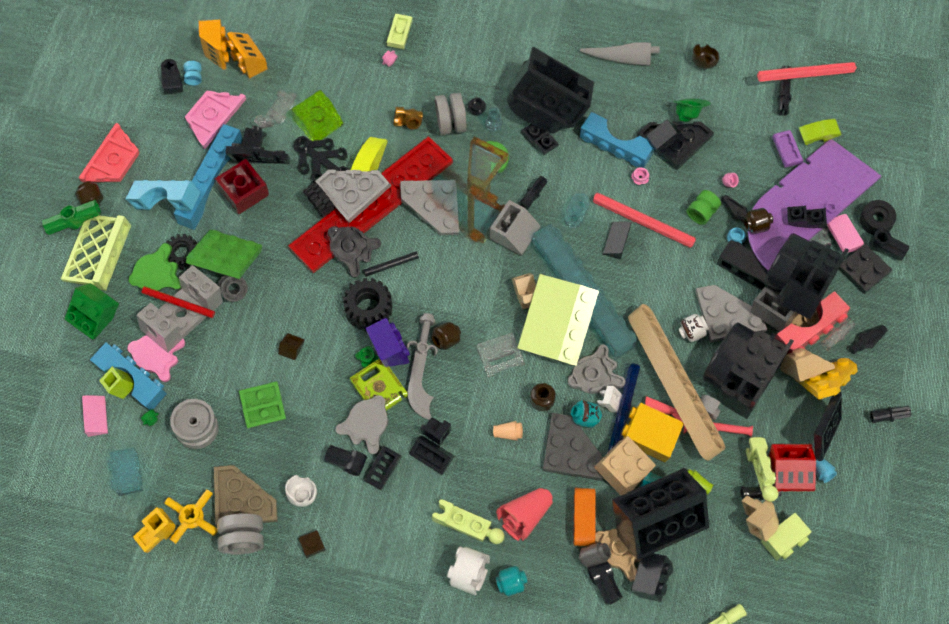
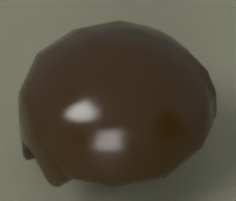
[692,43,719,69]

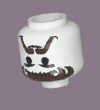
[679,314,709,342]

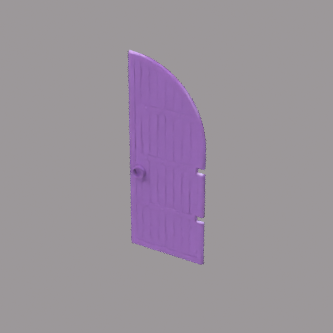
[748,139,881,271]

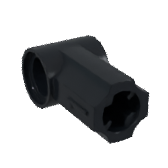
[869,229,910,261]
[324,445,367,476]
[587,561,623,605]

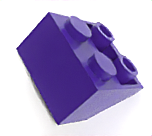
[366,318,410,367]

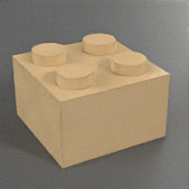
[594,436,656,495]

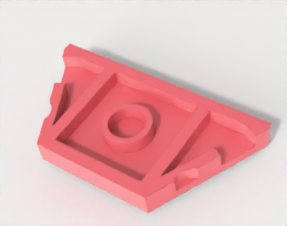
[79,123,140,182]

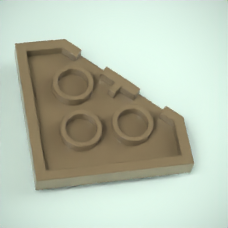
[214,465,278,527]

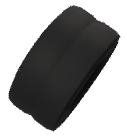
[860,200,896,235]

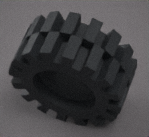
[303,182,335,217]
[166,234,197,271]

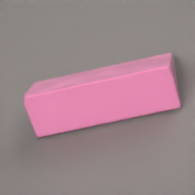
[827,214,864,252]
[82,395,108,437]

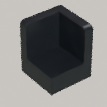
[420,417,452,446]

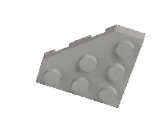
[315,170,392,223]
[400,180,459,235]
[695,285,767,343]

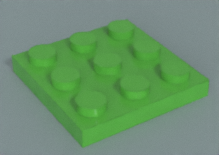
[186,230,262,279]

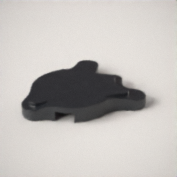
[327,226,381,278]

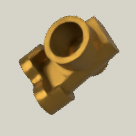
[394,107,423,130]

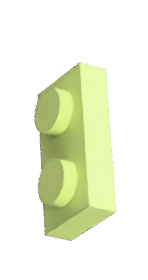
[387,14,413,49]

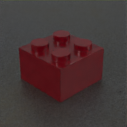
[215,159,269,215]

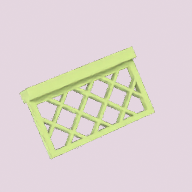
[61,215,131,291]

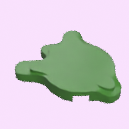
[129,243,181,291]

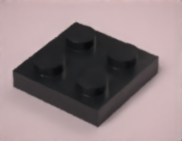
[839,243,893,294]

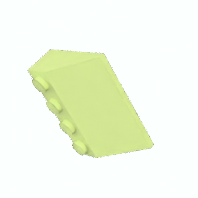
[517,274,599,366]

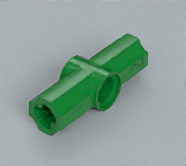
[42,200,102,235]

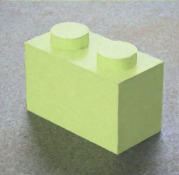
[761,513,812,561]

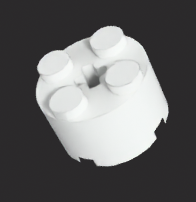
[447,547,490,595]

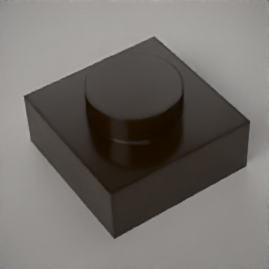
[299,530,325,558]

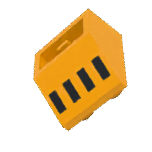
[199,19,229,70]
[227,32,268,79]

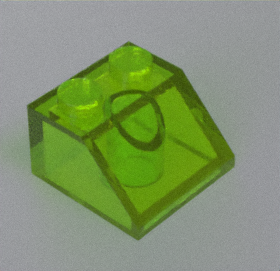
[291,90,344,141]

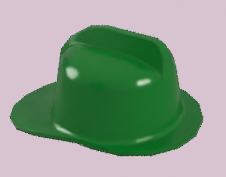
[673,98,711,122]

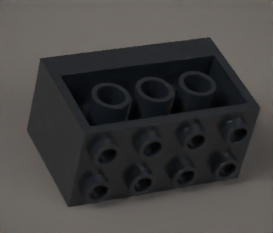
[612,468,710,560]

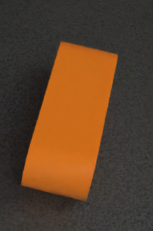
[574,488,595,546]

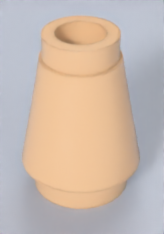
[493,421,523,441]

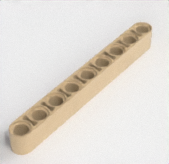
[628,304,725,461]

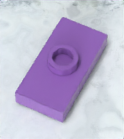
[772,130,803,168]

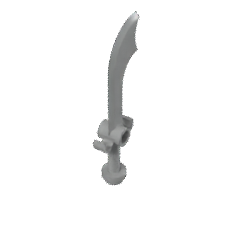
[406,313,438,420]

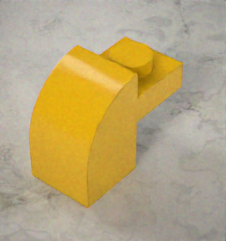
[133,507,176,553]

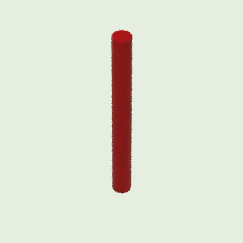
[141,286,216,318]

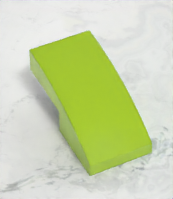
[799,119,842,145]

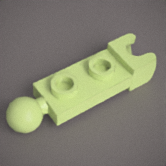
[746,437,778,502]
[432,499,505,544]

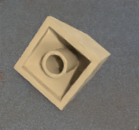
[781,348,835,382]

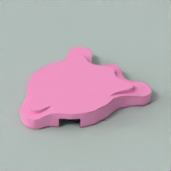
[127,335,185,382]

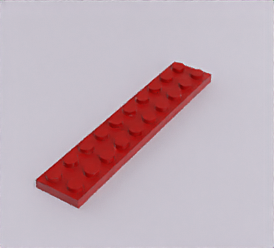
[288,136,453,274]

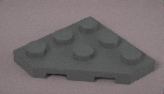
[543,413,604,481]

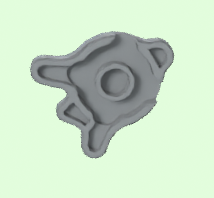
[568,344,625,394]
[336,395,389,454]

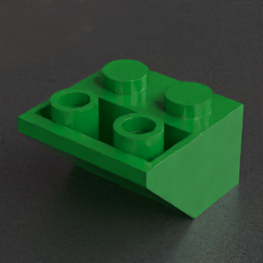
[64,283,119,340]

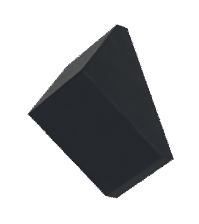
[646,119,685,151]

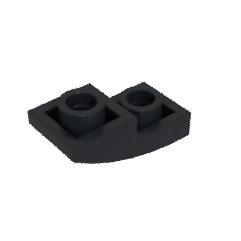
[521,124,559,155]
[787,205,827,228]

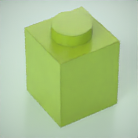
[99,366,134,399]

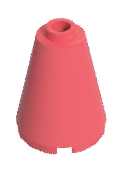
[496,488,553,541]

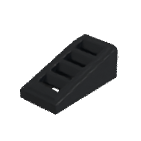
[364,446,402,491]

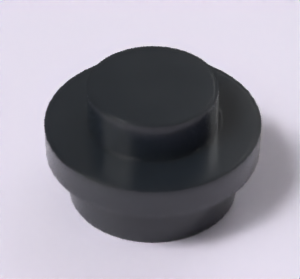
[468,98,486,115]

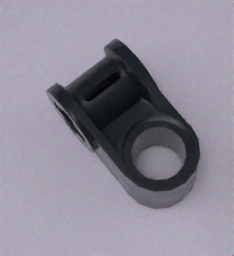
[161,59,183,95]

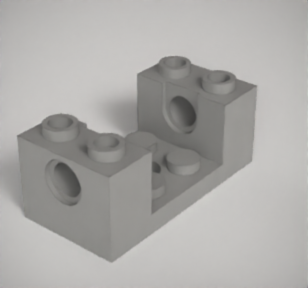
[136,265,223,353]

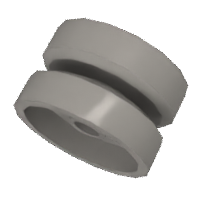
[434,92,466,136]
[170,399,219,449]
[217,514,264,555]

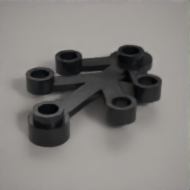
[293,136,349,183]

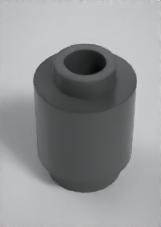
[579,542,611,568]

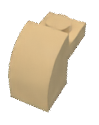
[512,273,536,309]
[742,496,779,542]

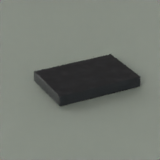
[814,392,842,462]

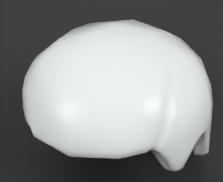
[285,475,317,507]

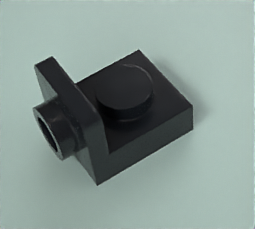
[242,125,267,148]

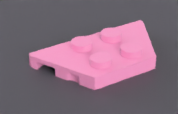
[185,91,246,149]

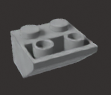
[490,200,541,256]

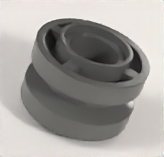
[218,275,248,302]

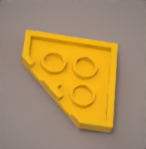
[795,358,858,399]

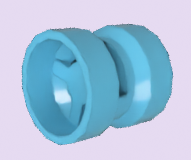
[184,61,202,86]

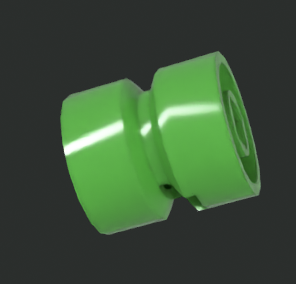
[686,190,721,225]

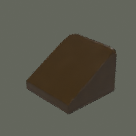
[278,333,305,360]

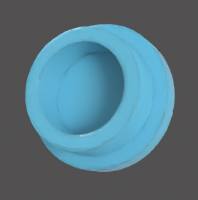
[727,227,746,244]

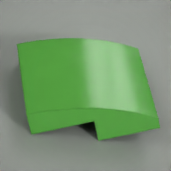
[239,381,286,429]

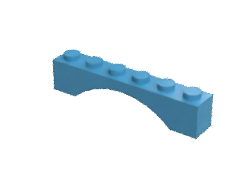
[174,124,243,230]

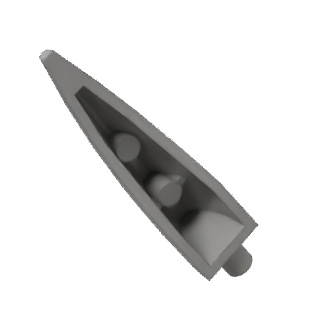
[580,43,660,65]

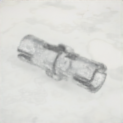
[820,318,856,351]

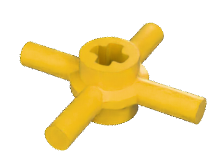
[164,489,217,544]

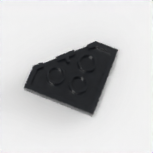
[637,122,714,170]
[226,143,290,164]

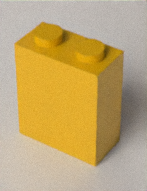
[621,402,684,462]

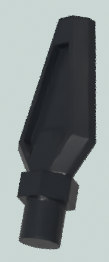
[720,195,748,223]
[849,325,888,354]

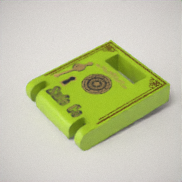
[350,359,408,411]

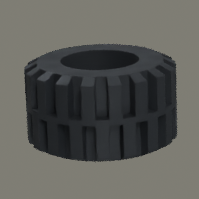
[343,278,393,331]

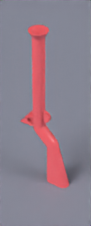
[645,396,753,437]

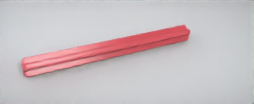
[757,62,856,82]
[593,193,696,248]

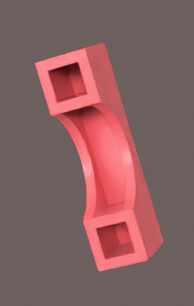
[775,291,850,354]

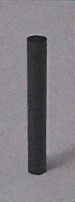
[363,251,419,277]

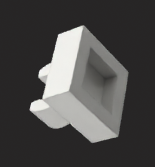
[597,386,622,412]

